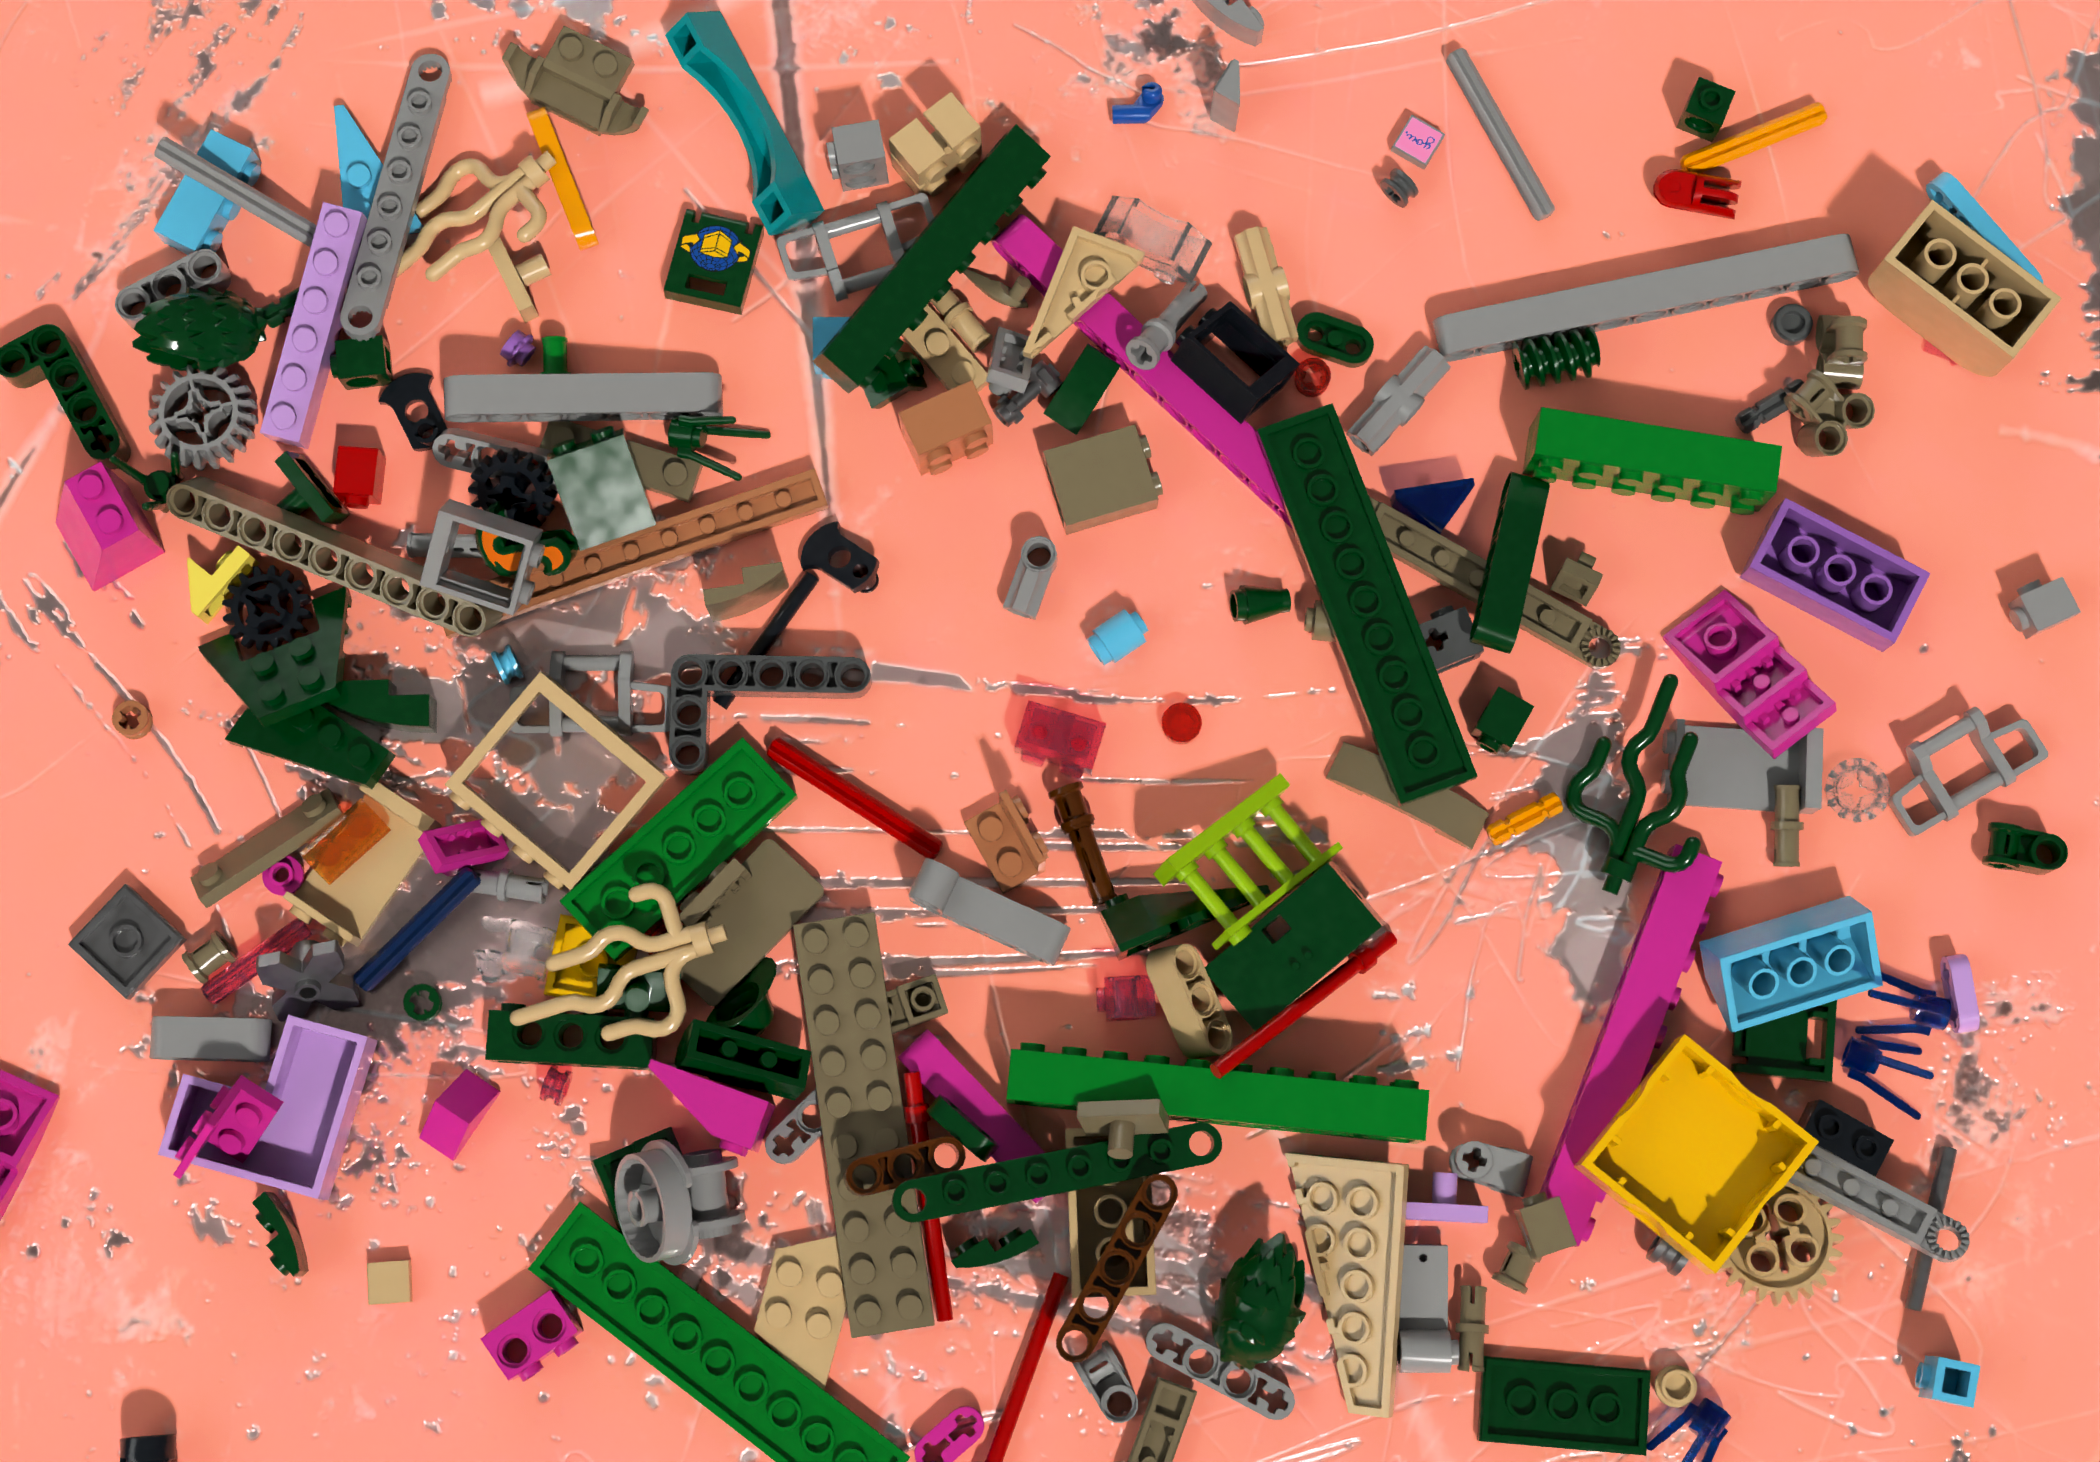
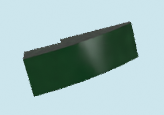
[326,679,437,733]

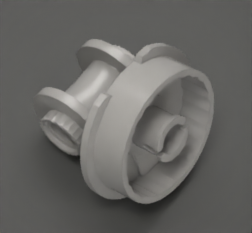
[615,1139,746,1266]

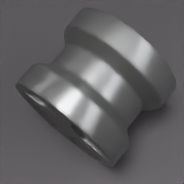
[1646,1235,1688,1276]

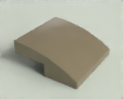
[703,562,789,622]

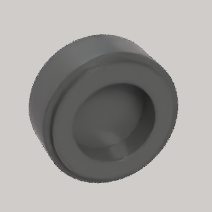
[1770,304,1813,346]

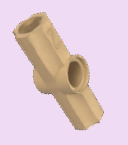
[1234,226,1299,348]

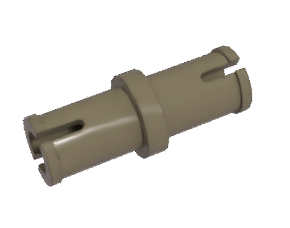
[1770,785,1804,867]
[1455,1285,1489,1372]

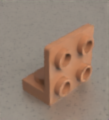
[964,789,1049,894]

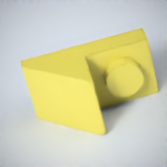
[187,545,260,625]

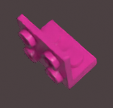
[173,1075,284,1179]

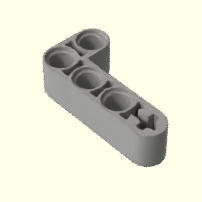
[908,858,1071,966]

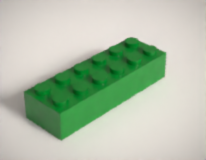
[1522,407,1782,515]

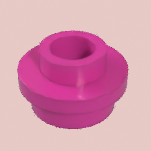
[262,856,304,896]

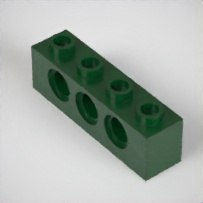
[485,1003,658,1071]

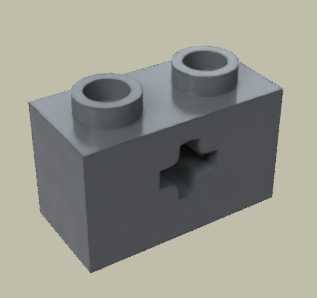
[1419,605,1484,674]

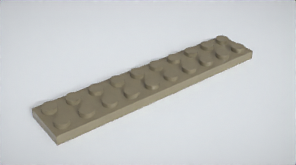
[793,912,935,1338]

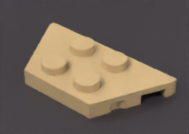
[754,1236,847,1390]

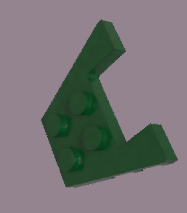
[198,587,352,728]

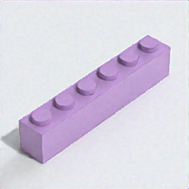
[260,202,368,450]

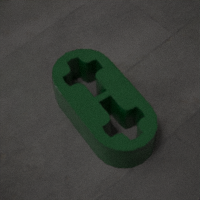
[926,1094,999,1162]

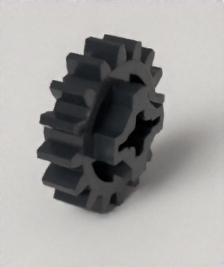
[468,447,558,528]
[222,565,313,653]

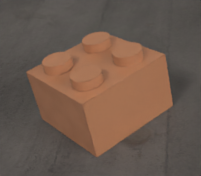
[898,380,993,476]

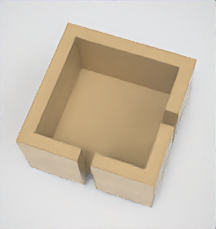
[889,92,982,197]

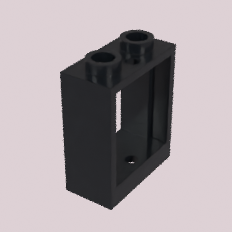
[1171,301,1300,424]

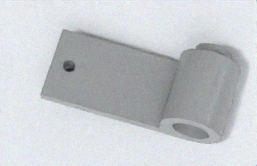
[1397,1244,1459,1373]

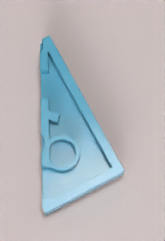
[334,105,423,234]

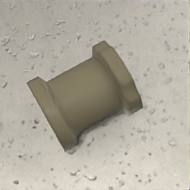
[181,930,238,984]
[1491,1240,1542,1295]

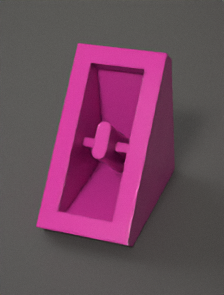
[419,1069,501,1161]

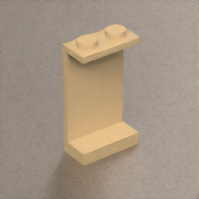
[282,782,442,947]

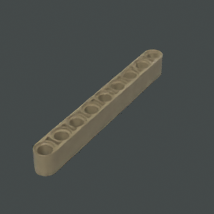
[166,476,503,637]

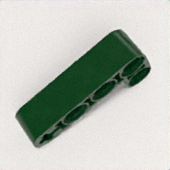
[0,324,131,470]

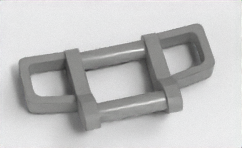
[777,193,934,302]
[510,651,671,737]
[1888,706,2048,837]

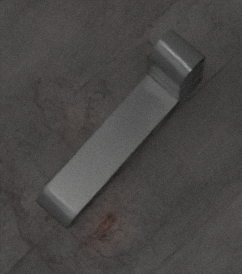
[669,654,872,776]

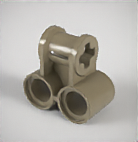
[1815,314,1868,390]
[1784,369,1875,457]

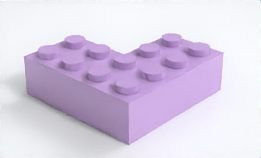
[158,1015,378,1200]

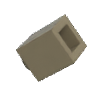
[1514,1191,1577,1259]

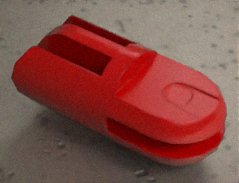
[1653,169,1742,220]

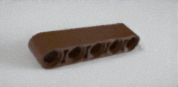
[1056,1174,1178,1363]

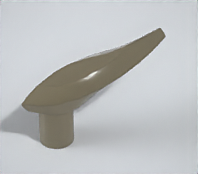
[963,269,1031,308]

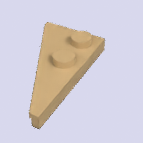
[1023,226,1145,359]

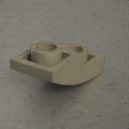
[887,974,949,1034]

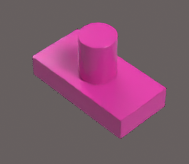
[418,819,510,877]

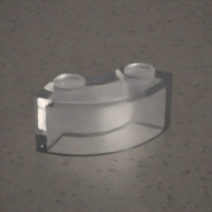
[1093,195,1212,285]

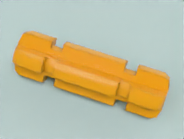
[1486,792,1564,845]

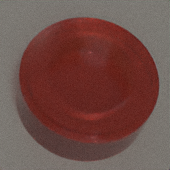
[1161,703,1202,745]

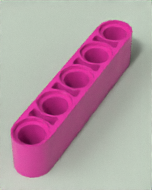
[897,1029,1045,1204]

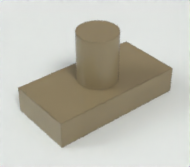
[1077,1099,1169,1159]

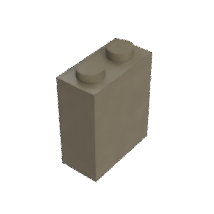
[1043,424,1163,535]

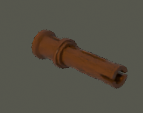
[1048,781,1117,907]

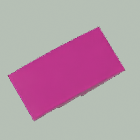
[1663,589,1837,759]
[0,1069,60,1221]

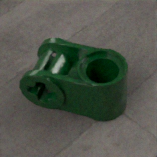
[1982,822,2068,875]

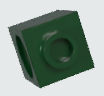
[1676,77,1736,142]
[330,335,393,390]
[1470,687,1534,754]

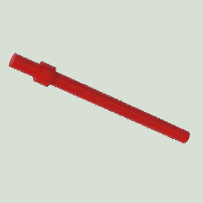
[1210,931,1397,1079]
[904,1071,953,1322]
[985,1272,1069,1462]

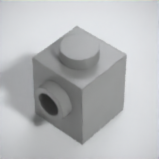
[2008,576,2081,639]

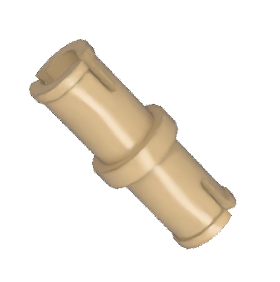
[930,289,993,353]

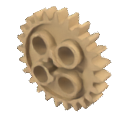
[1717,1181,1844,1307]

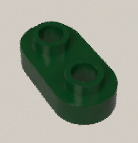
[1297,312,1374,368]

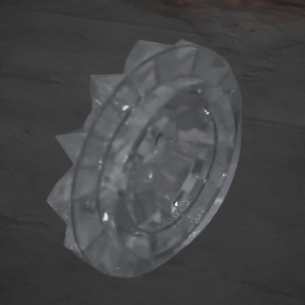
[1823,758,1890,823]

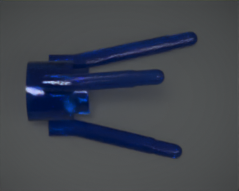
[1855,972,1951,1036]
[1840,1035,1934,1120]
[1647,1398,1732,1462]

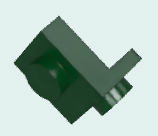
[863,351,927,409]

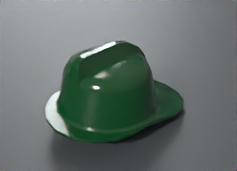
[706,957,777,1037]

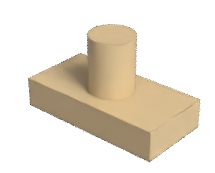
[488,237,552,323]

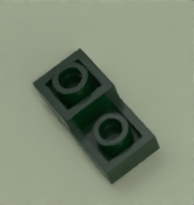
[1043,343,1121,435]
[252,1191,309,1277]
[951,1227,1039,1268]

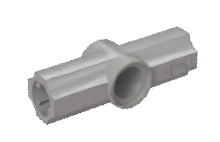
[1346,345,1451,456]

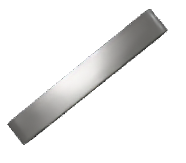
[443,372,723,423]

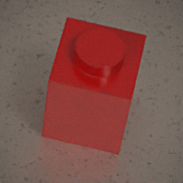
[333,446,386,509]

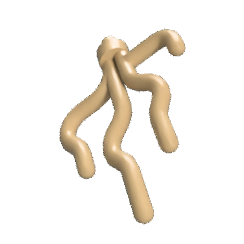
[396,151,557,282]
[509,882,728,1041]

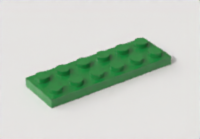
[560,737,798,962]

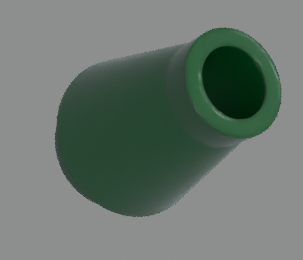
[1229,585,1291,625]

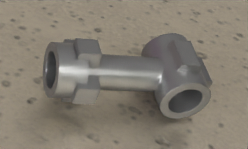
[993,360,1063,427]

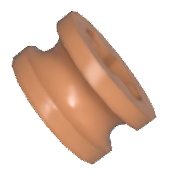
[112,700,153,740]

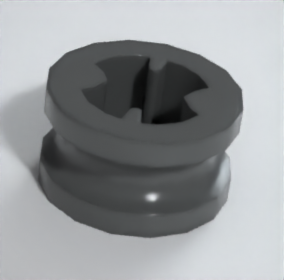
[1380,168,1419,208]

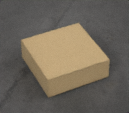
[367,1260,413,1305]

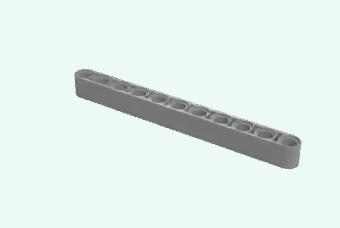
[1432,233,1860,362]

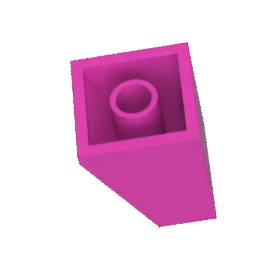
[55,461,165,592]

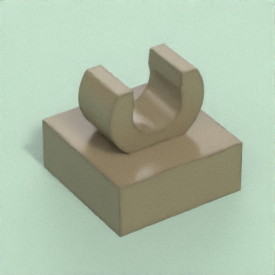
[1550,551,1603,606]

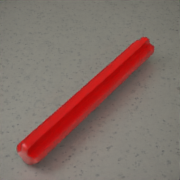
[767,737,943,860]

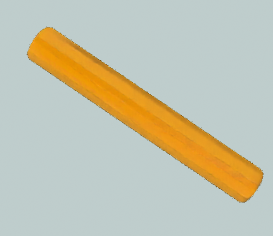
[1680,102,1827,173]

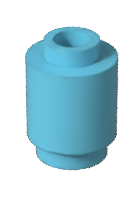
[1086,609,1149,666]

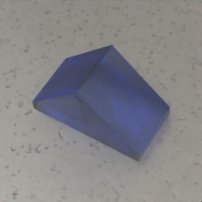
[1390,478,1475,535]

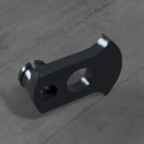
[379,373,448,452]
[801,521,880,593]

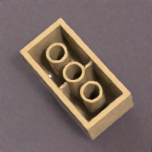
[1868,199,2062,377]

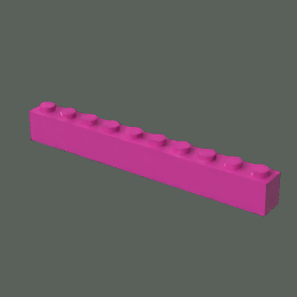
[1539,844,1724,1247]

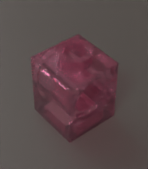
[1096,975,1156,1022]

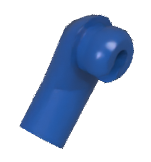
[1112,82,1164,124]

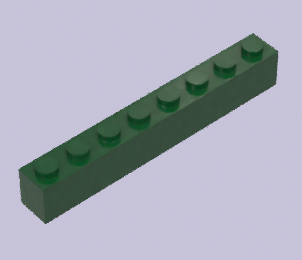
[812,124,1051,394]

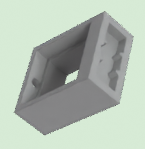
[419,499,545,616]

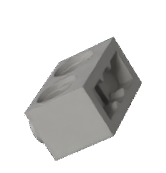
[826,119,889,192]

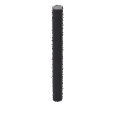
[713,571,819,710]

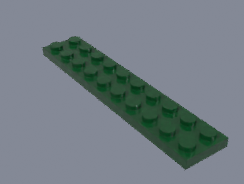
[1256,403,1478,807]

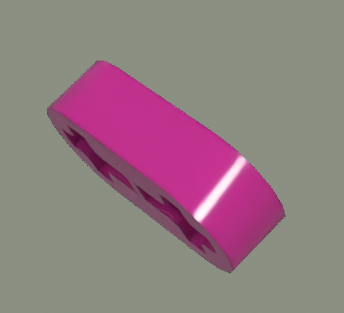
[914,1406,984,1462]

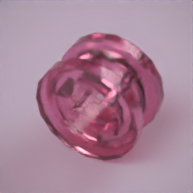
[539,1065,573,1106]

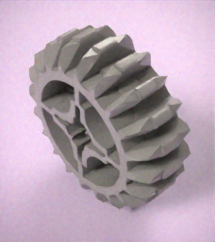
[147,365,259,471]

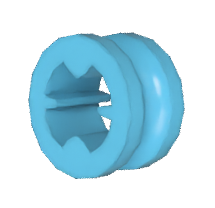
[491,644,525,685]

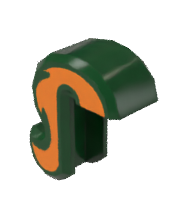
[475,499,578,578]

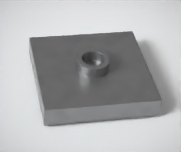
[68,884,187,1000]

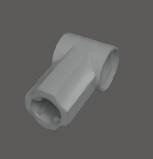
[1003,536,1058,620]

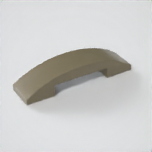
[1326,742,1489,850]

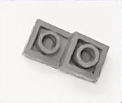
[1192,0,1265,47]

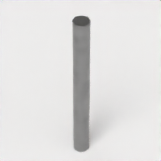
[1905,1146,1957,1312]

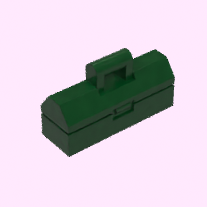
[674,1019,812,1101]

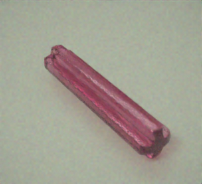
[201,918,312,1004]

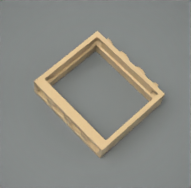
[444,671,670,890]

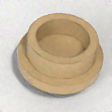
[1654,1365,1697,1408]

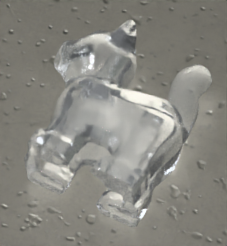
[473,916,557,984]

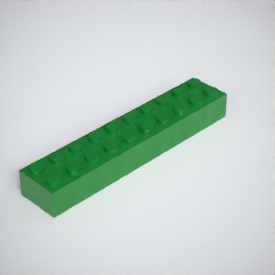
[1006,1042,1430,1144]

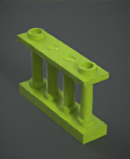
[1153,773,1343,950]

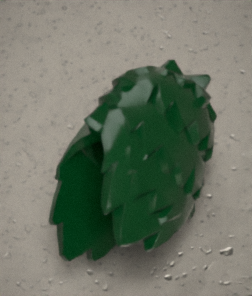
[132,287,268,372]
[1211,1233,1306,1370]

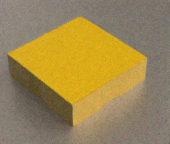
[1574,1034,1819,1275]

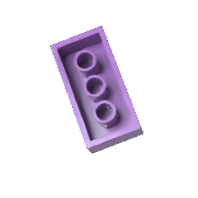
[1739,498,1931,652]

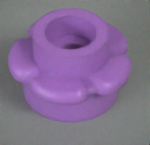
[500,330,536,367]

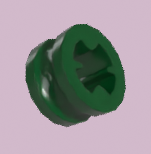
[403,984,442,1022]

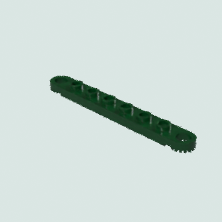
[892,1122,1222,1223]

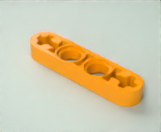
[526,107,599,251]

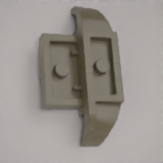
[502,26,649,136]

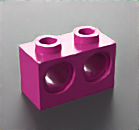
[480,1289,584,1382]

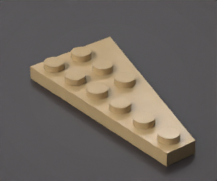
[1285,1152,1409,1418]

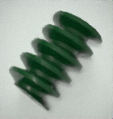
[1512,326,1601,390]

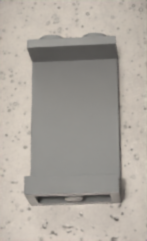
[1661,719,1824,815]

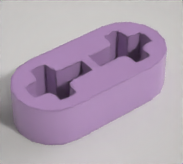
[1940,954,1980,1033]

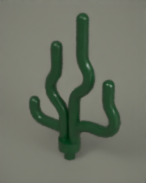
[1565,674,1701,895]

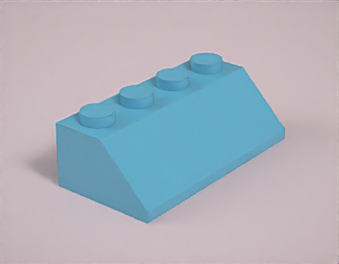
[1699,895,1883,1033]

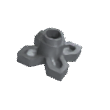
[256,940,359,1022]

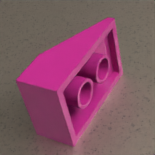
[648,1059,776,1157]

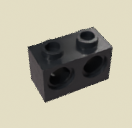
[1797,1099,1894,1177]

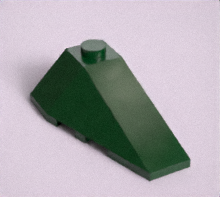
[1100,885,1271,961]

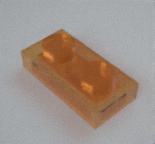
[300,798,391,885]

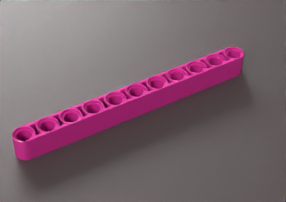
[992,214,1293,529]

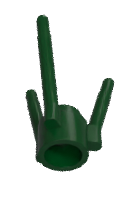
[668,415,771,481]
[109,451,184,513]

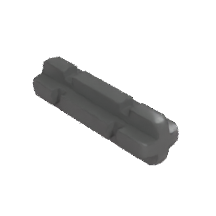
[1735,379,1804,434]

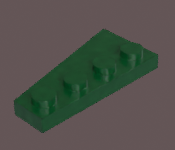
[224,705,396,789]

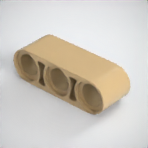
[1146,943,1233,1059]

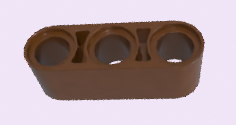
[844,1136,966,1197]

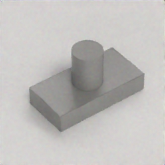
[986,326,1033,397]

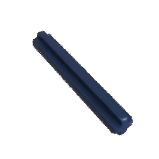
[353,867,481,991]

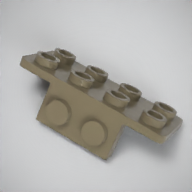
[658,839,824,1007]

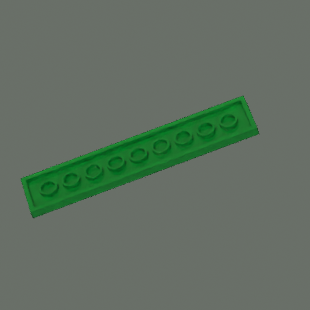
[528,1202,911,1462]

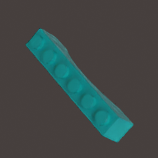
[665,11,825,236]

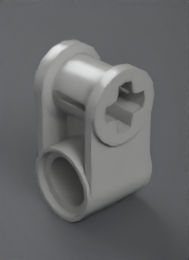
[1449,1141,1533,1197]
[1072,1340,1138,1423]

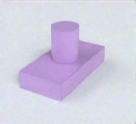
[1406,1172,1488,1224]

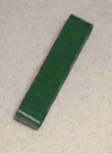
[1469,471,1550,654]

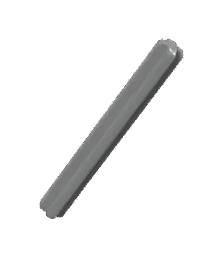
[1446,48,1555,221]
[154,137,317,248]

